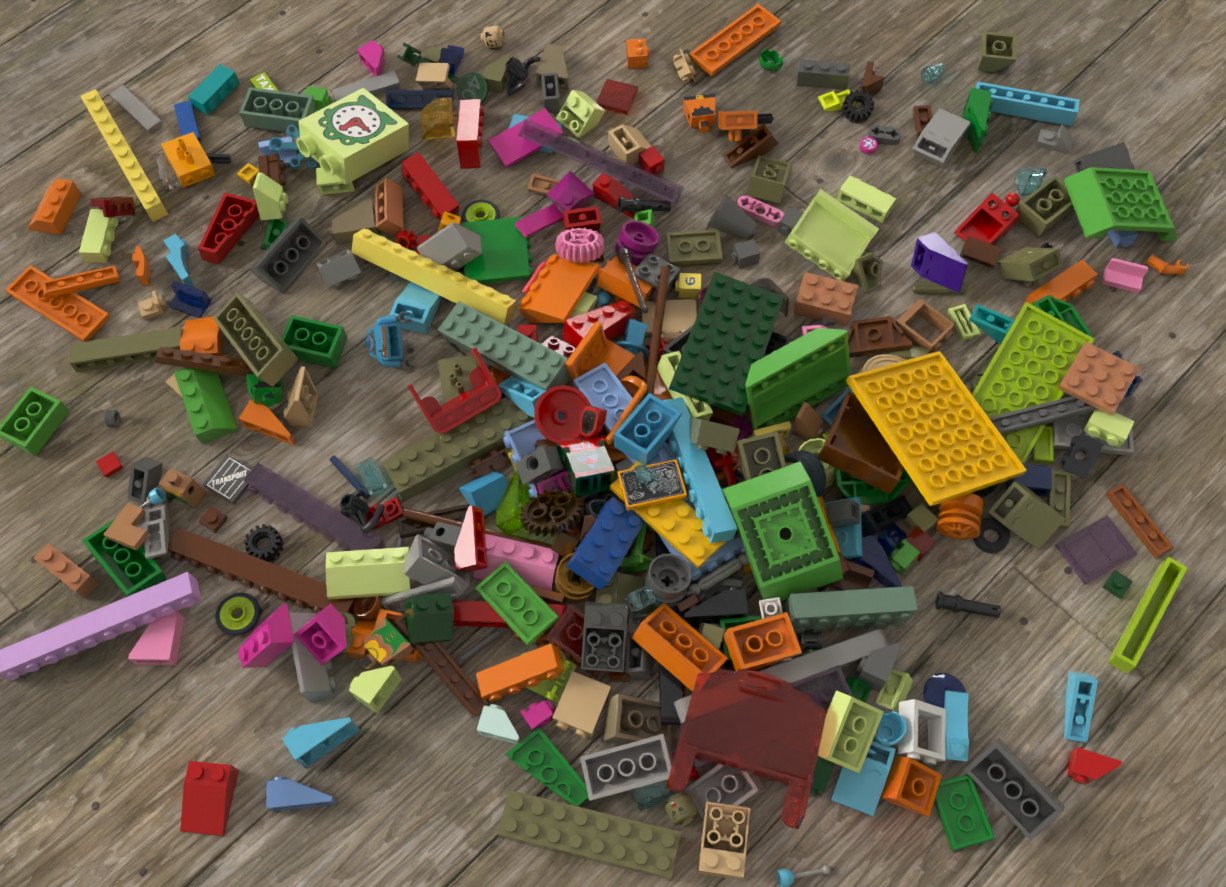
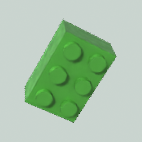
[0,386,70,457]

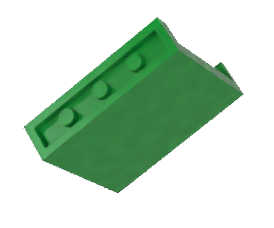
[461,216,534,284]

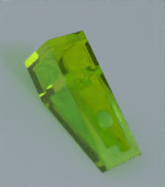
[495,471,529,534]

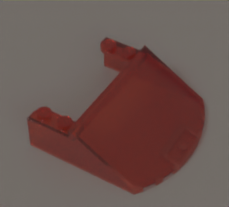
[666,669,827,829]

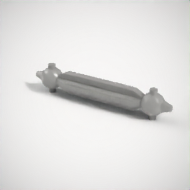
[685,553,749,596]

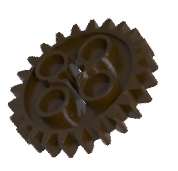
[520,487,586,537]

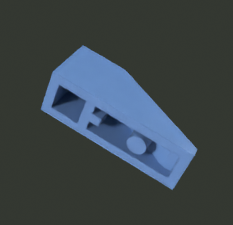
[266,776,337,812]

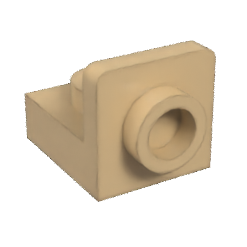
[138,291,166,320]

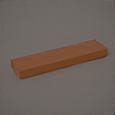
[1105,484,1174,559]

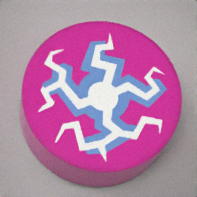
[859,137,877,154]

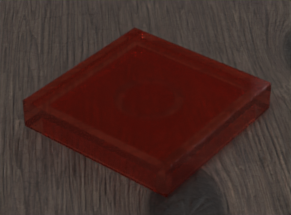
[596,79,638,115]

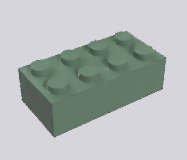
[239,87,318,133]

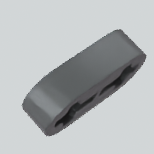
[868,125,901,145]

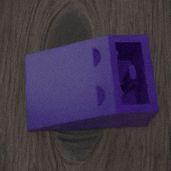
[911,232,968,293]

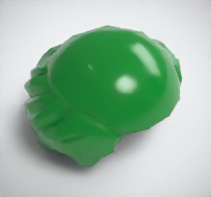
[759,48,784,71]

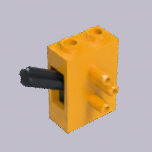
[161,132,231,188]

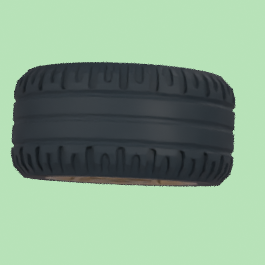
[784,450,826,497]

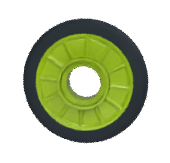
[462,200,500,223]
[215,593,260,635]

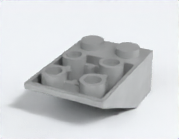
[912,108,971,169]

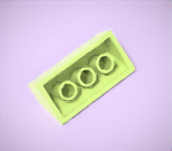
[326,547,411,600]

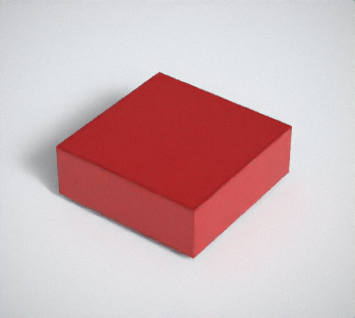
[96,451,124,478]

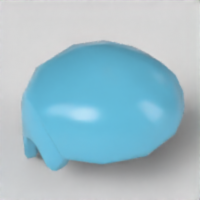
[874,711,907,746]

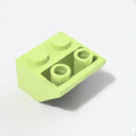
[556,90,605,138]

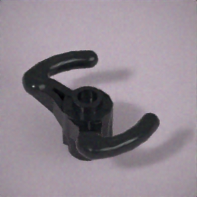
[505,56,540,95]
[340,489,385,533]

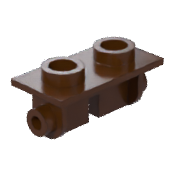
[469,449,510,479]

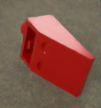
[954,192,1020,245]

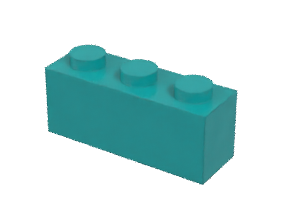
[188,64,240,115]

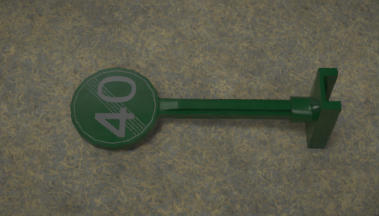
[397,42,489,103]

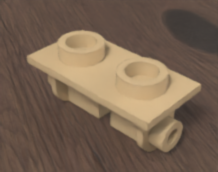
[673,49,696,83]

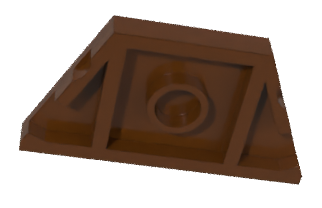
[848,316,913,357]

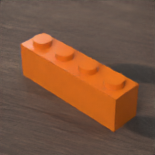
[1023,259,1098,305]
[476,643,565,702]

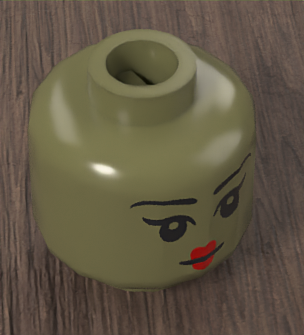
[665,792,697,827]

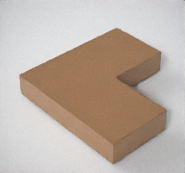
[103,503,149,550]

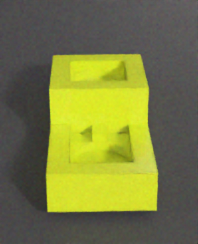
[818,89,856,111]

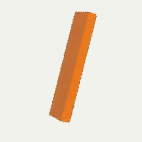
[41,265,120,299]

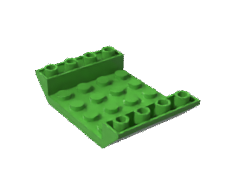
[1064,167,1177,242]

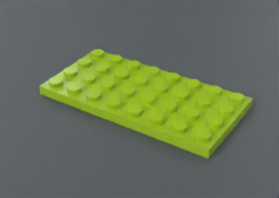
[972,302,1094,464]

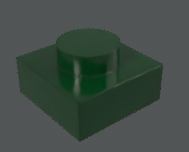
[1102,570,1133,599]

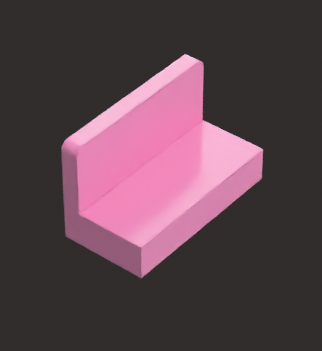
[1102,258,1148,293]

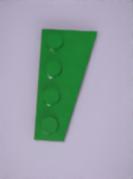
[505,727,589,807]

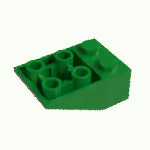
[962,87,993,153]

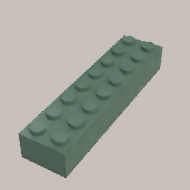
[437,301,570,391]

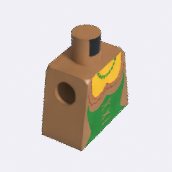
[159,468,207,509]
[360,617,414,670]

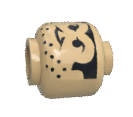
[481,25,506,48]

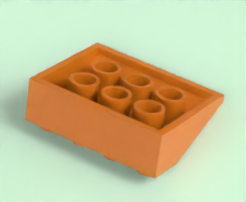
[517,254,601,323]

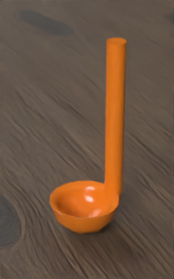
[605,375,647,444]

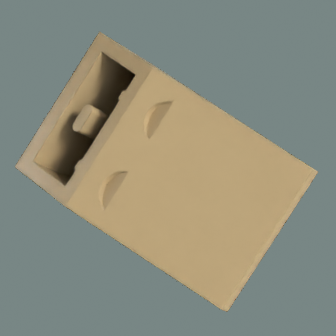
[697,801,750,880]

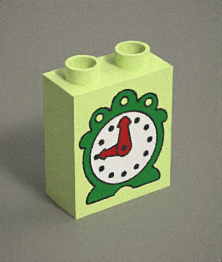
[296,88,409,185]

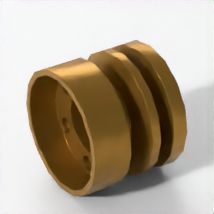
[554,553,596,603]

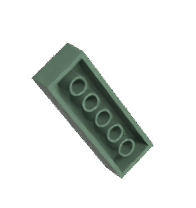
[782,586,918,633]

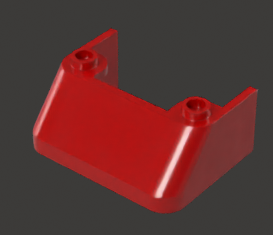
[407,348,502,433]

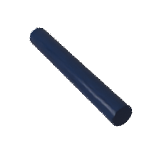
[330,455,371,499]

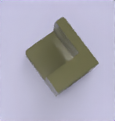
[904,503,938,539]

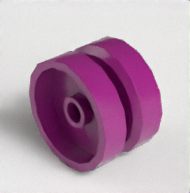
[615,220,660,265]

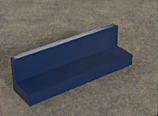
[386,89,454,108]

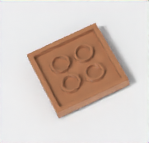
[1058,342,1140,416]

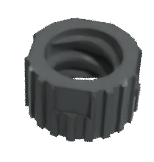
[104,410,121,427]

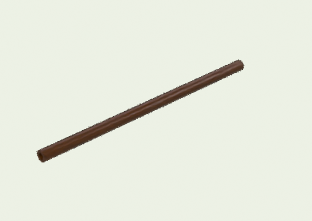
[643,266,670,400]
[403,508,576,558]

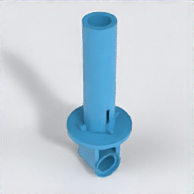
[615,319,649,358]

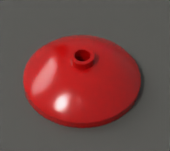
[534,385,591,444]

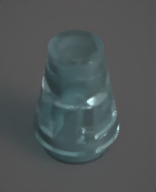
[921,63,945,83]

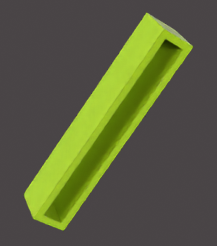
[1107,556,1188,674]

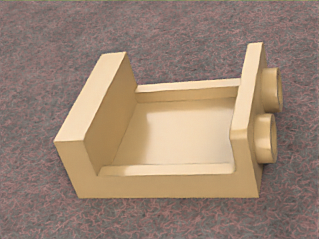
[553,671,612,739]

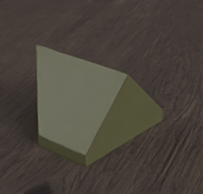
[852,253,882,293]

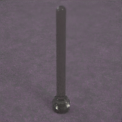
[617,248,648,314]

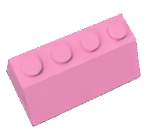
[474,534,561,591]

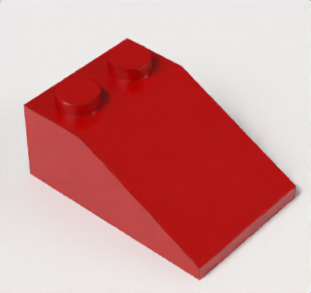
[180,761,239,836]

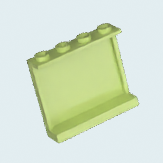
[784,189,879,282]

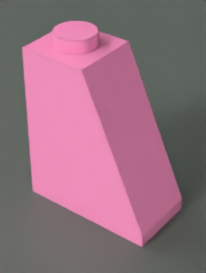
[128,610,185,665]

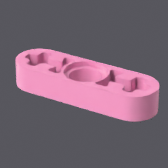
[737,196,784,227]

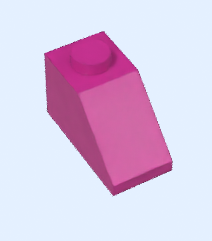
[357,40,385,77]

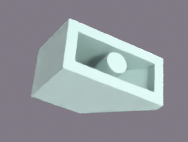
[477,704,521,744]

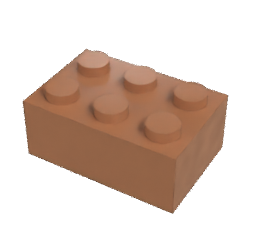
[794,272,858,327]

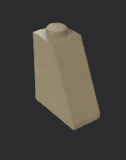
[536,43,569,90]
[329,199,378,244]

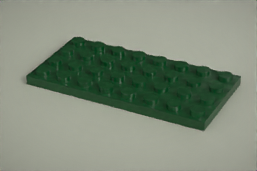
[669,272,784,417]

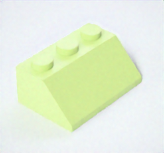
[811,691,884,773]

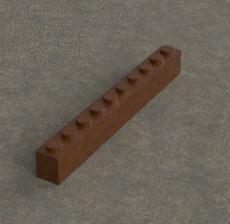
[168,528,358,615]

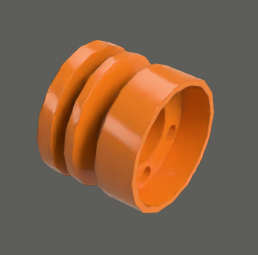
[936,493,984,540]

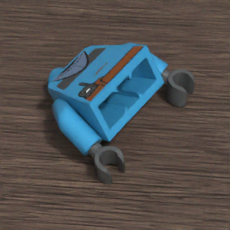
[365,311,415,369]

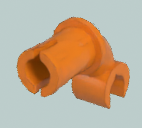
[1146,254,1189,275]

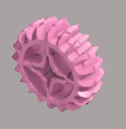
[555,228,604,263]

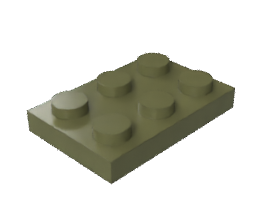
[666,229,723,266]

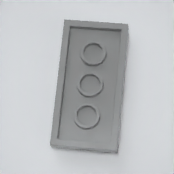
[1052,414,1134,456]

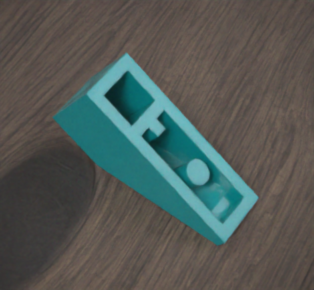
[969,304,1015,344]

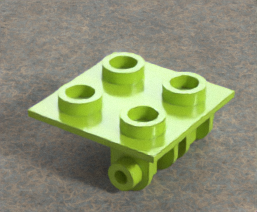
[526,647,577,703]

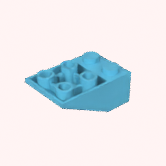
[389,282,443,335]
[831,741,896,816]

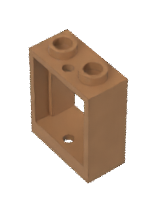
[896,298,955,354]

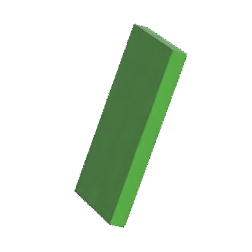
[475,561,560,647]

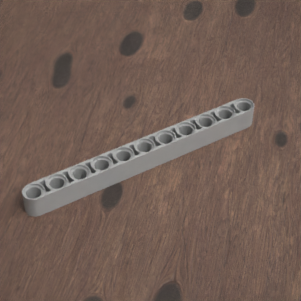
[674,629,890,724]

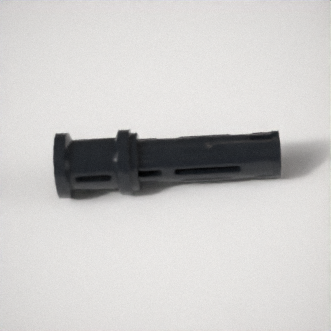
[617,197,671,213]
[935,591,1001,619]

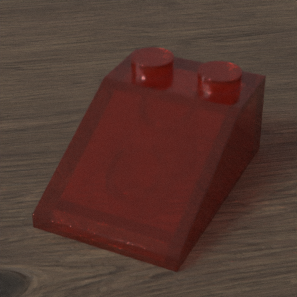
[546,604,602,679]

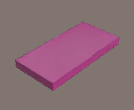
[488,108,564,169]

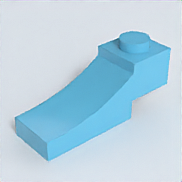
[163,233,194,289]
[944,690,969,761]

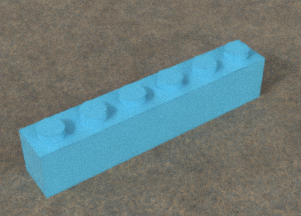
[975,82,1080,126]

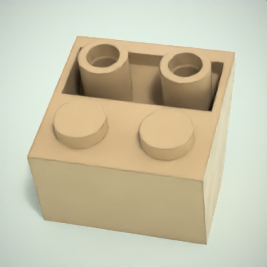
[608,124,652,168]

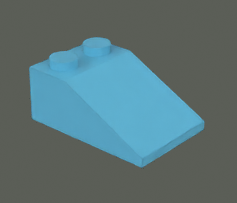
[282,717,360,768]

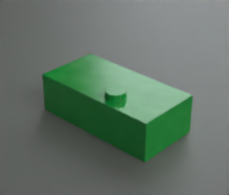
[82,517,167,597]

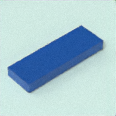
[174,100,201,141]

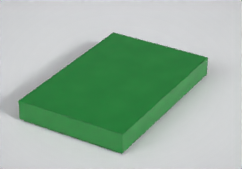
[934,774,995,851]

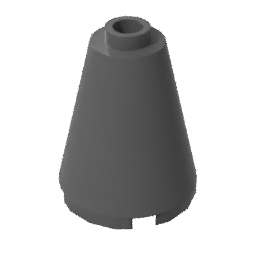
[708,195,758,239]

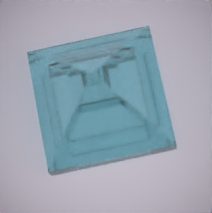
[634,465,659,484]

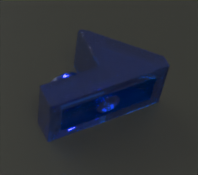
[439,45,464,76]

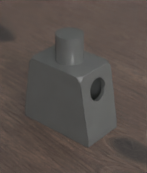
[424,522,462,554]

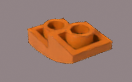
[132,246,151,286]

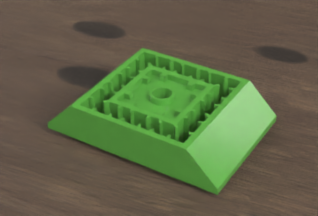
[722,462,843,601]

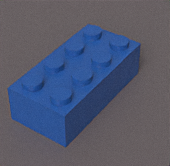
[566,497,645,590]

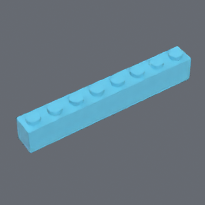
[662,397,738,544]

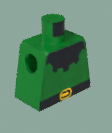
[247,371,284,407]

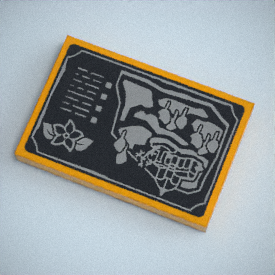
[617,459,687,511]

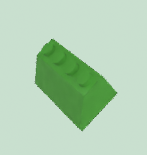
[174,367,238,444]

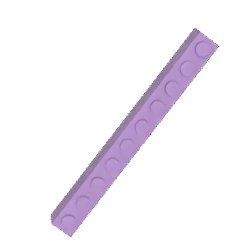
[0,572,201,680]

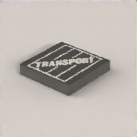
[203,454,258,505]

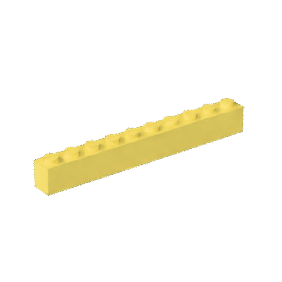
[81,89,169,222]
[352,228,516,325]

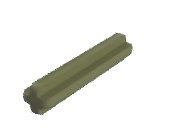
[912,282,967,293]

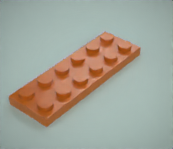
[689,4,781,76]
[5,265,111,342]

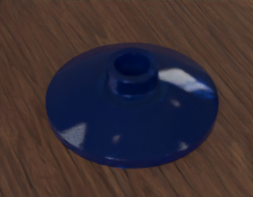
[923,673,966,708]

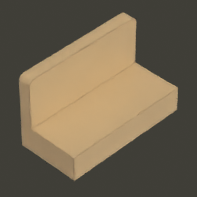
[416,63,453,90]

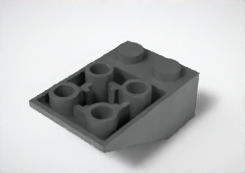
[581,602,628,672]

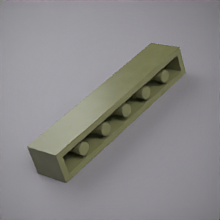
[69,327,183,372]

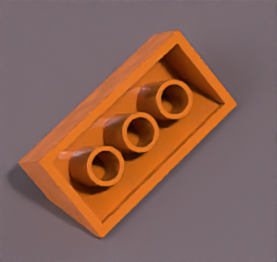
[632,603,728,694]

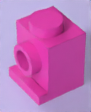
[520,700,555,732]

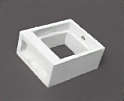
[898,699,946,765]

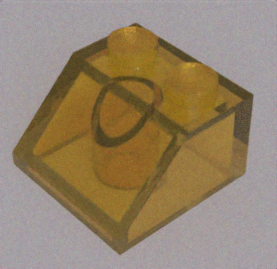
[421,97,455,139]

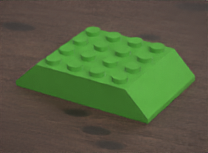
[745,328,851,431]

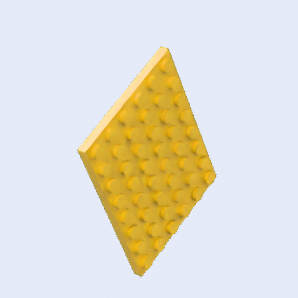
[846,351,1027,506]

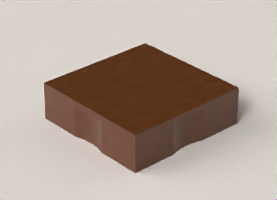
[817,391,904,494]

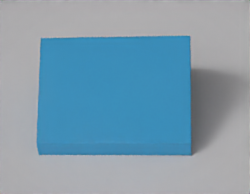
[459,471,513,517]

